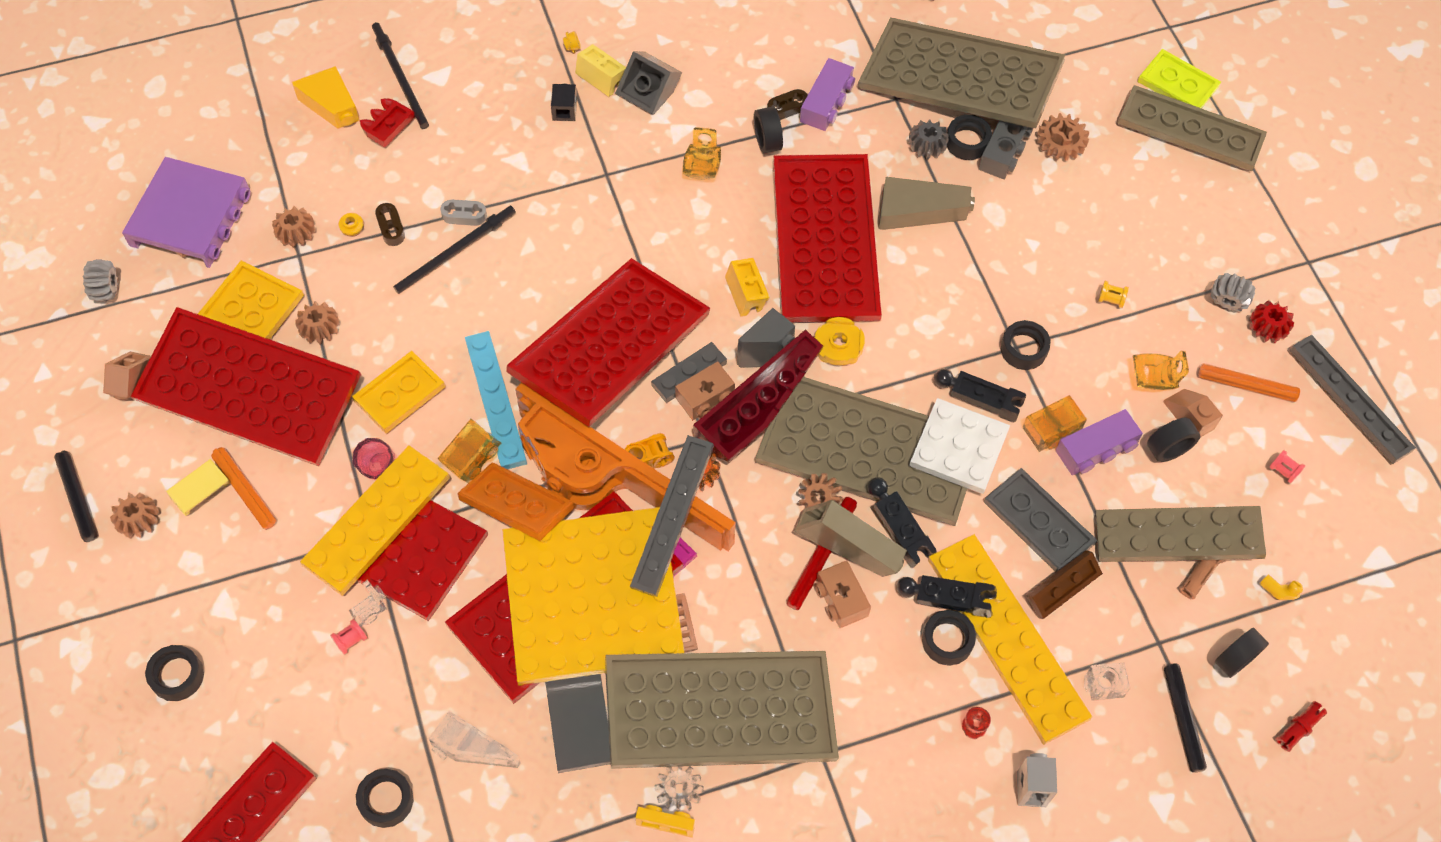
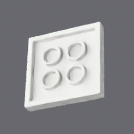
[910,398,1010,494]

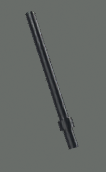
[371,22,429,129]
[393,205,516,294]

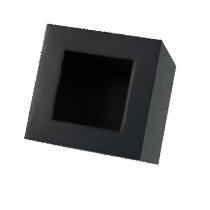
[551,83,577,121]

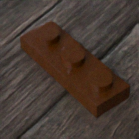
[1027,550,1103,619]

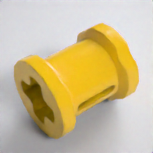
[1098,281,1129,308]

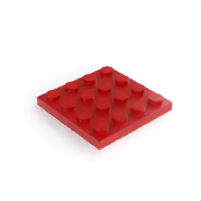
[357,500,488,622]

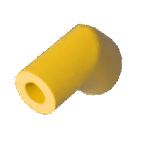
[1259,574,1303,600]

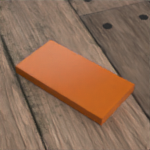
[457,462,574,541]

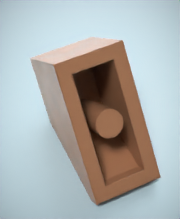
[103,351,151,400]
[1163,389,1223,437]

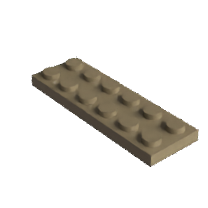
[1118,85,1267,172]
[1096,506,1266,562]

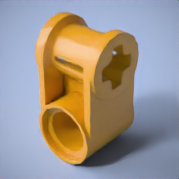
[625,433,675,469]

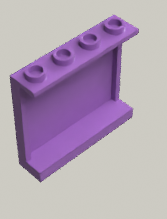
[122,156,250,268]

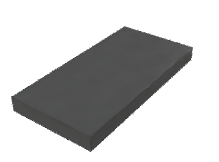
[984,468,1098,572]
[545,674,610,774]

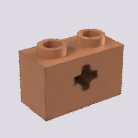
[675,361,735,421]
[814,560,871,629]

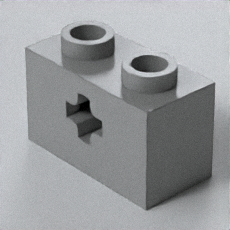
[1017,753,1058,808]

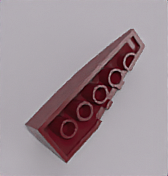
[693,329,823,462]

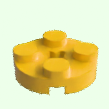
[815,317,865,366]

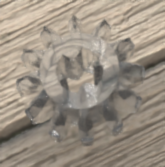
[655,766,704,812]

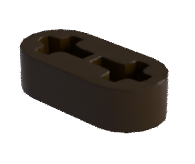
[767,89,808,120]
[375,203,405,246]

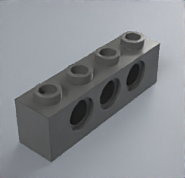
[978,120,1034,180]

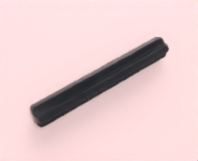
[54,450,98,543]
[1164,663,1207,773]

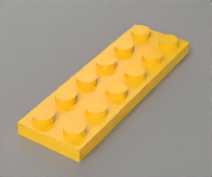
[300,445,450,596]

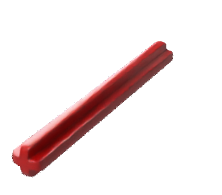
[787,497,857,610]

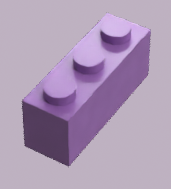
[800,58,855,131]
[1055,409,1143,476]

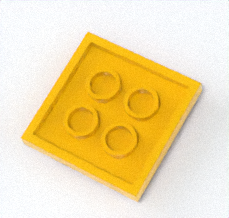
[198,260,304,339]

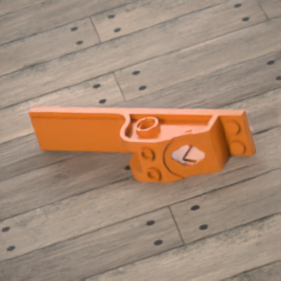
[515,382,736,552]

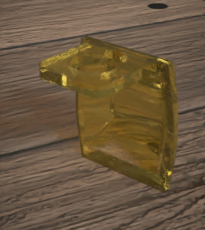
[683,127,721,180]
[1132,351,1189,390]

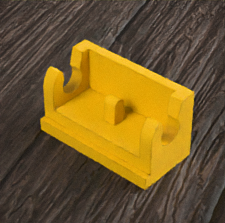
[725,258,770,317]

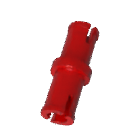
[1276,701,1327,752]

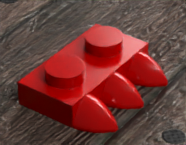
[360,98,415,147]

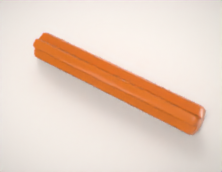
[1198,363,1300,402]
[211,447,276,530]

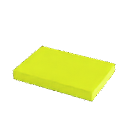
[1137,49,1221,108]

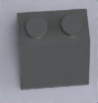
[615,51,682,114]
[737,308,795,368]

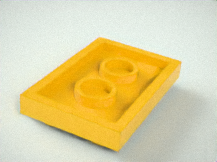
[352,350,446,434]

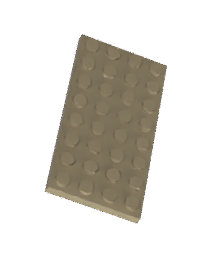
[858,17,1065,129]
[755,377,967,526]
[605,651,839,769]

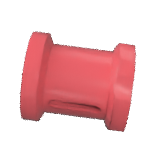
[1269,450,1305,484]
[330,619,367,655]

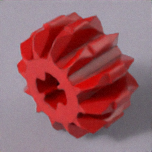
[1249,300,1295,343]

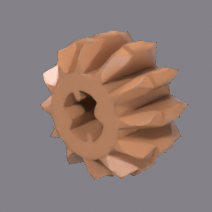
[272,206,315,248]
[295,301,340,344]
[798,473,843,508]
[110,492,159,539]

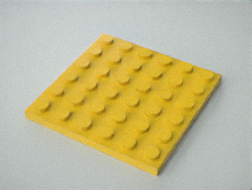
[502,507,684,686]

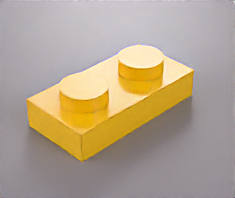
[635,805,695,838]

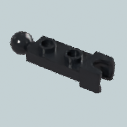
[934,368,1026,423]
[867,477,937,568]
[896,575,997,618]

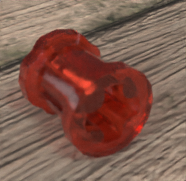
[962,707,991,740]

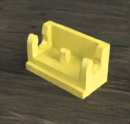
[575,44,626,97]
[166,459,229,516]

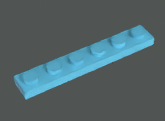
[465,331,527,469]

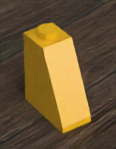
[292,66,360,129]

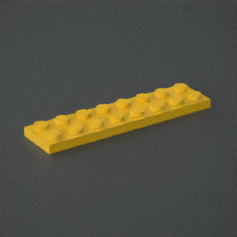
[928,534,1093,745]

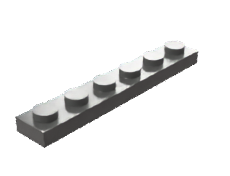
[1290,334,1416,464]
[630,435,714,597]

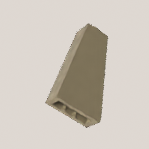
[879,176,975,230]
[794,500,907,577]

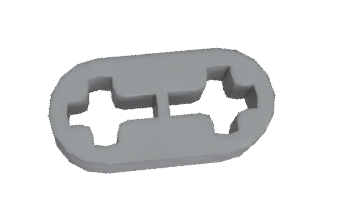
[440,199,487,226]

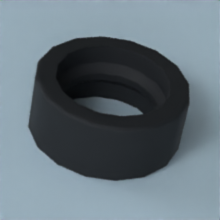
[753,106,783,154]
[947,114,992,160]
[1000,320,1051,370]
[1147,417,1201,462]
[922,610,976,666]
[1215,627,1269,678]
[145,645,204,701]
[355,768,414,828]

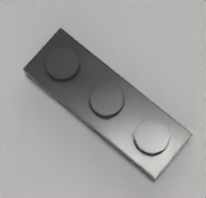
[651,342,727,404]

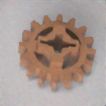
[1037,113,1089,161]

